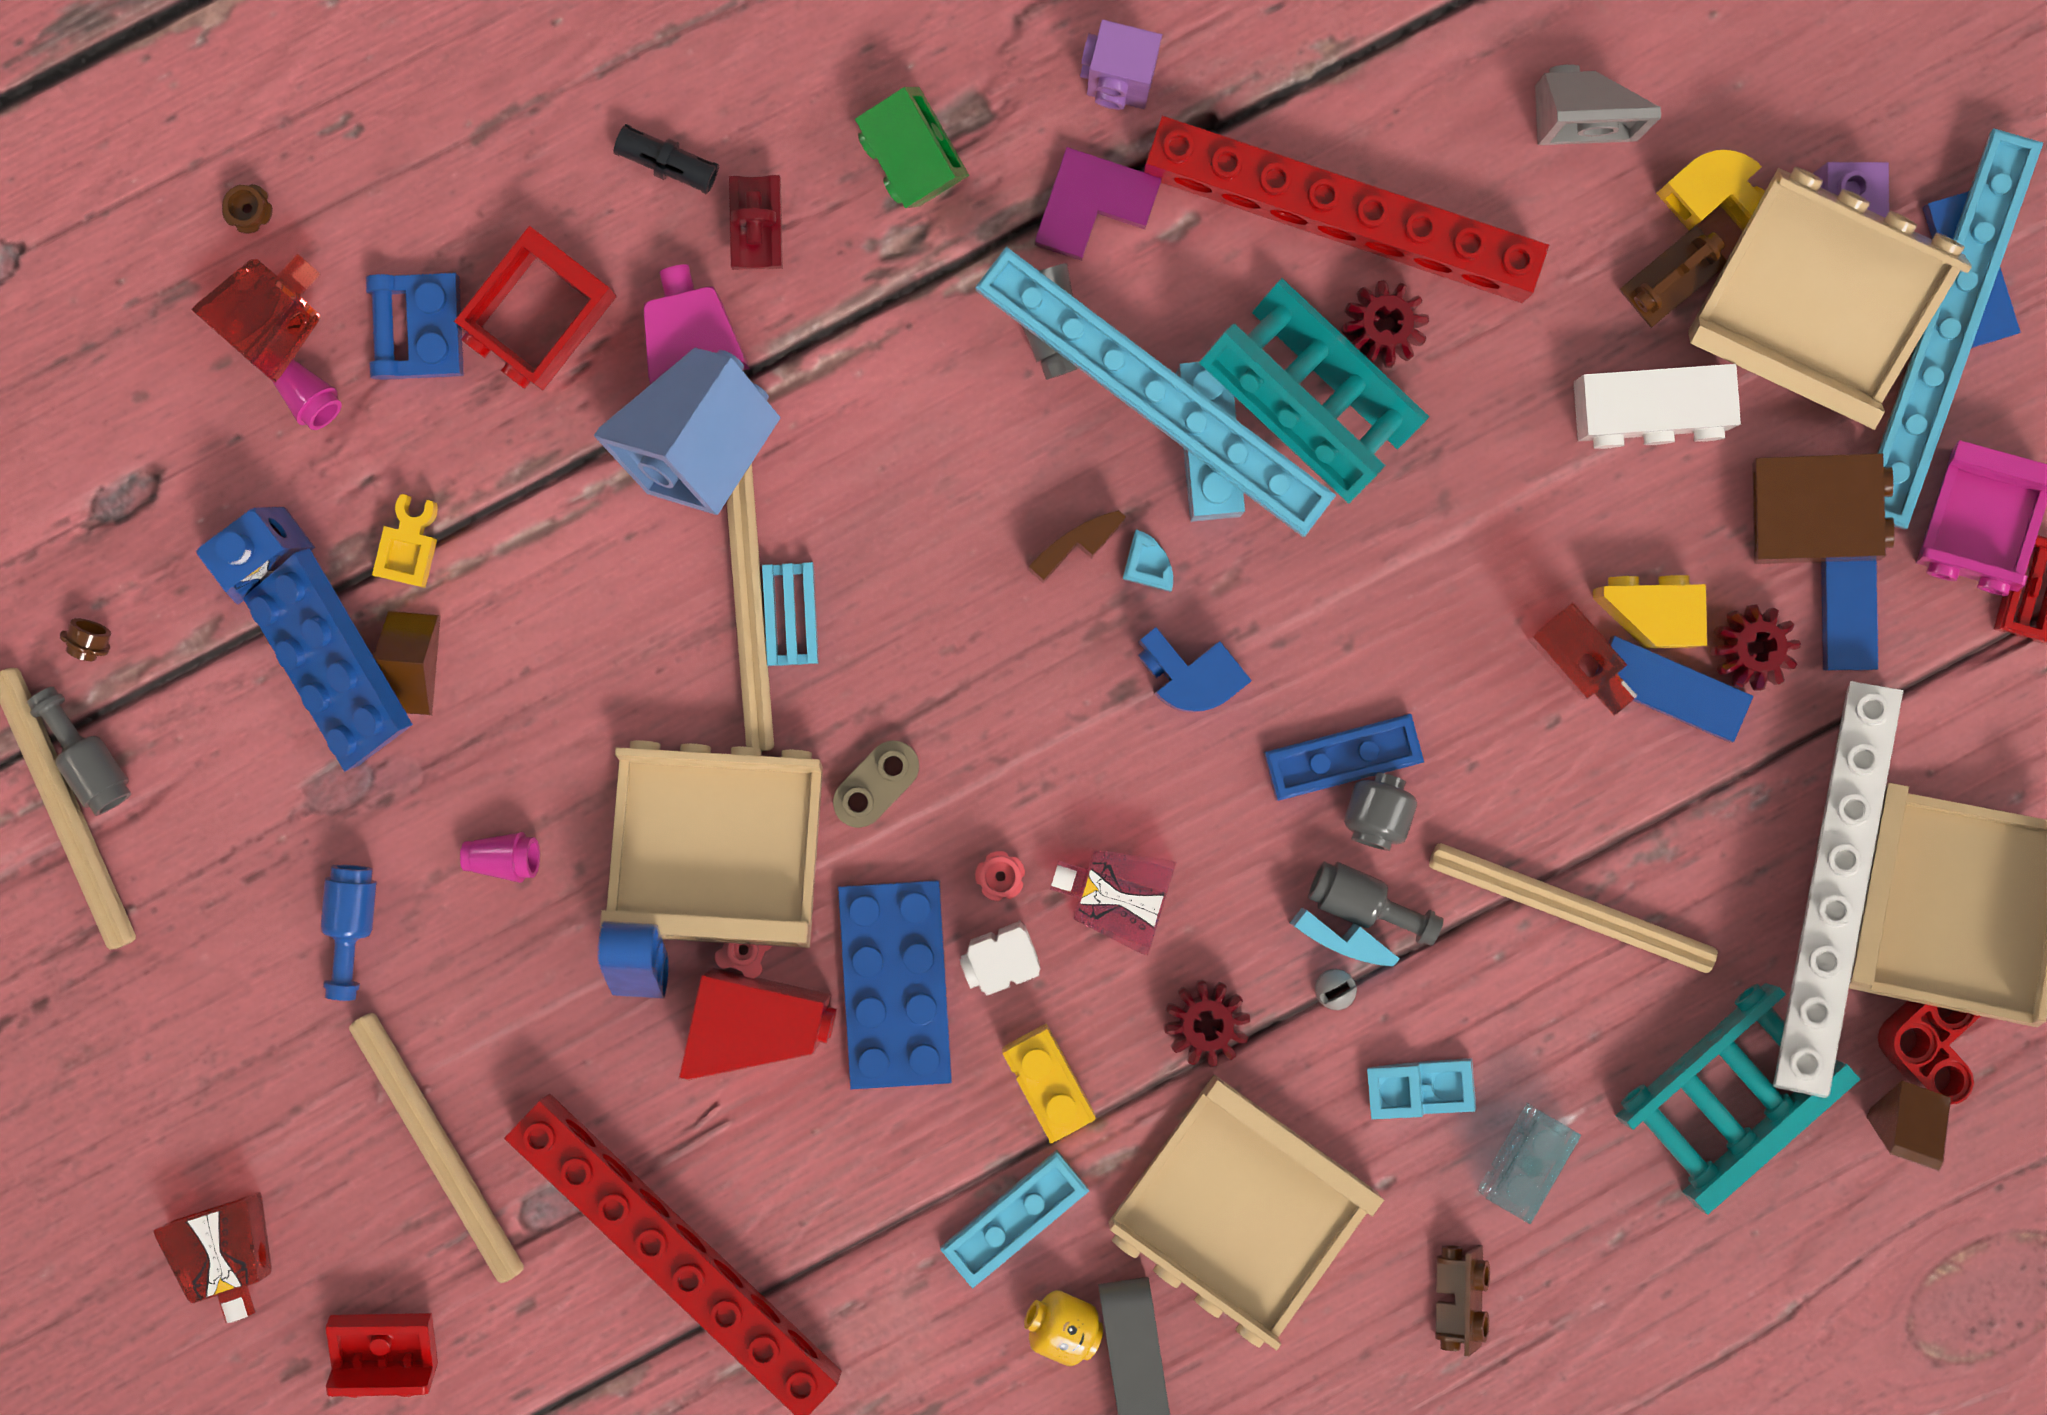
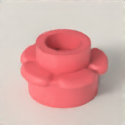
[975,851,1025,901]

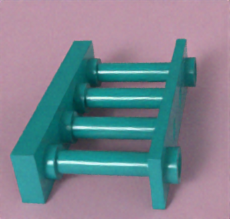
[1199,278,1430,504]
[1615,983,1861,1215]

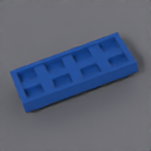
[243,548,413,772]
[838,880,952,1090]

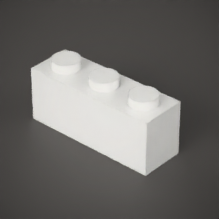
[1573,364,1741,449]

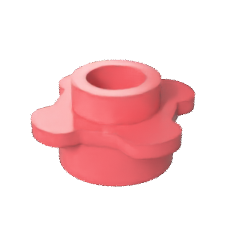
[715,943,772,979]

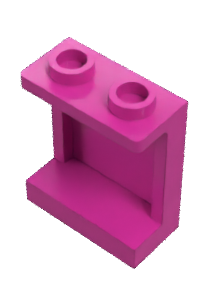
[1916,440,2047,596]

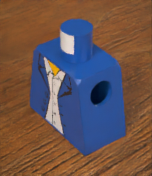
[196,507,315,605]

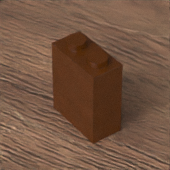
[1752,453,1895,564]

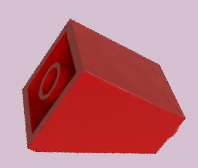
[679,968,837,1080]

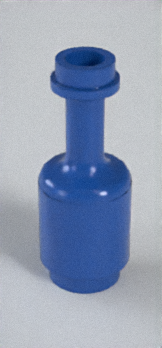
[321,865,377,1001]

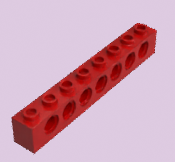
[1144,115,1549,303]
[504,1094,842,1415]

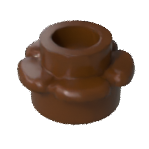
[222,184,273,234]
[60,618,111,661]

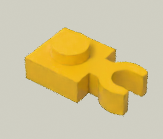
[372,494,438,588]

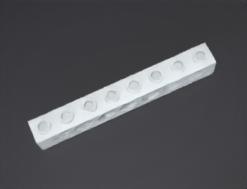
[1773,681,1903,1098]

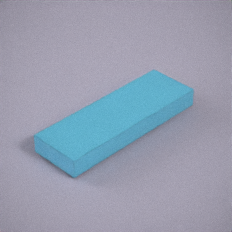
[940,1150,1089,1289]

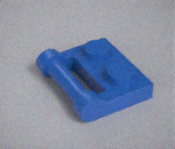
[366,273,464,380]

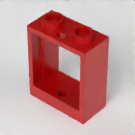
[454,225,617,390]

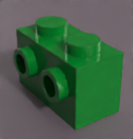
[855,87,970,208]

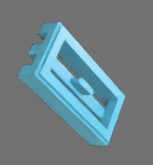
[762,562,819,666]

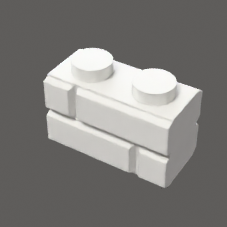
[960,921,1040,995]

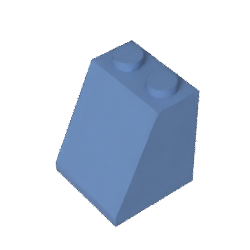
[594,348,781,515]

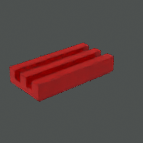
[1993,535,2047,643]

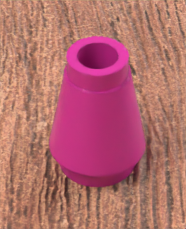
[268,356,342,430]
[460,832,540,883]

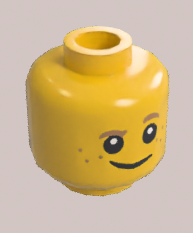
[1024,1290,1104,1367]

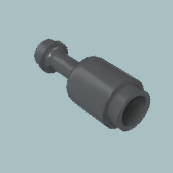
[27,687,131,816]
[1308,861,1444,946]

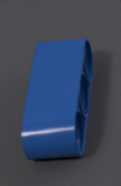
[598,921,669,999]

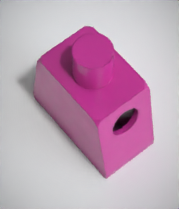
[644,264,749,385]

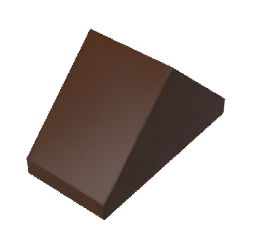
[373,611,441,715]
[1867,1080,1951,1171]

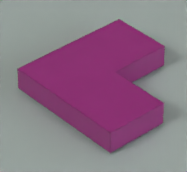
[1034,147,1162,261]

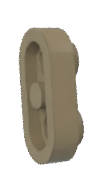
[833,741,920,828]

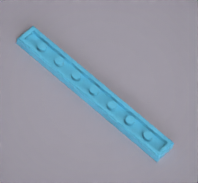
[1877,128,2043,530]
[975,247,1336,538]

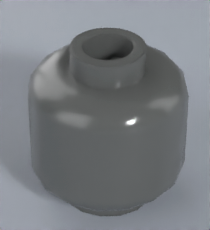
[1344,772,1417,851]

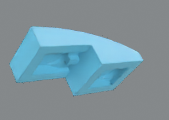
[1290,908,1400,966]
[1367,1058,1476,1119]

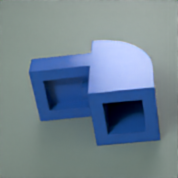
[1138,627,1252,712]

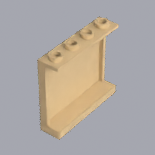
[1688,167,1972,430]
[600,741,823,948]
[1849,783,2047,1027]
[1108,1075,1384,1350]

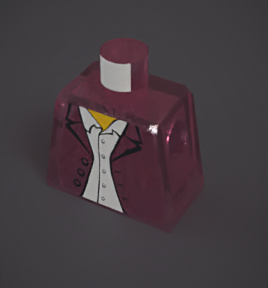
[1050,849,1176,955]

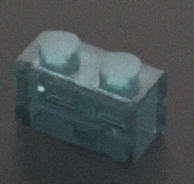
[1477,1103,1582,1224]

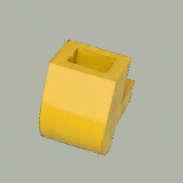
[1656,150,1765,231]

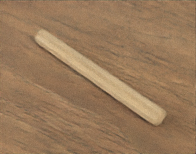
[727,463,774,751]
[0,668,136,950]
[1429,843,1718,973]
[349,1013,523,1283]

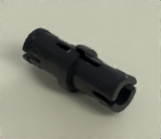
[614,124,719,194]

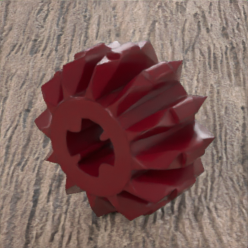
[1342,280,1429,368]
[1710,604,1801,691]
[1164,980,1250,1067]

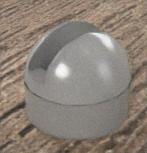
[1315,969,1357,1010]

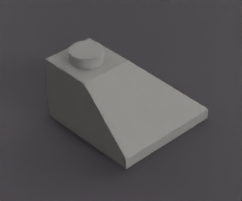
[1535,64,1661,145]

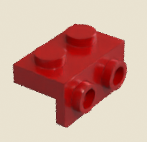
[325,1313,438,1398]

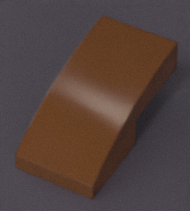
[1028,510,1126,583]

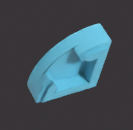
[1122,530,1173,592]

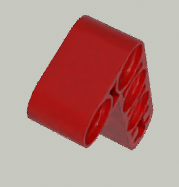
[1878,1001,1981,1105]

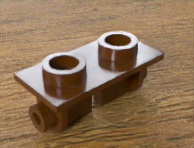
[1619,225,1727,328]
[1435,1245,1490,1356]

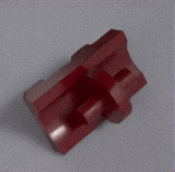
[729,175,783,270]

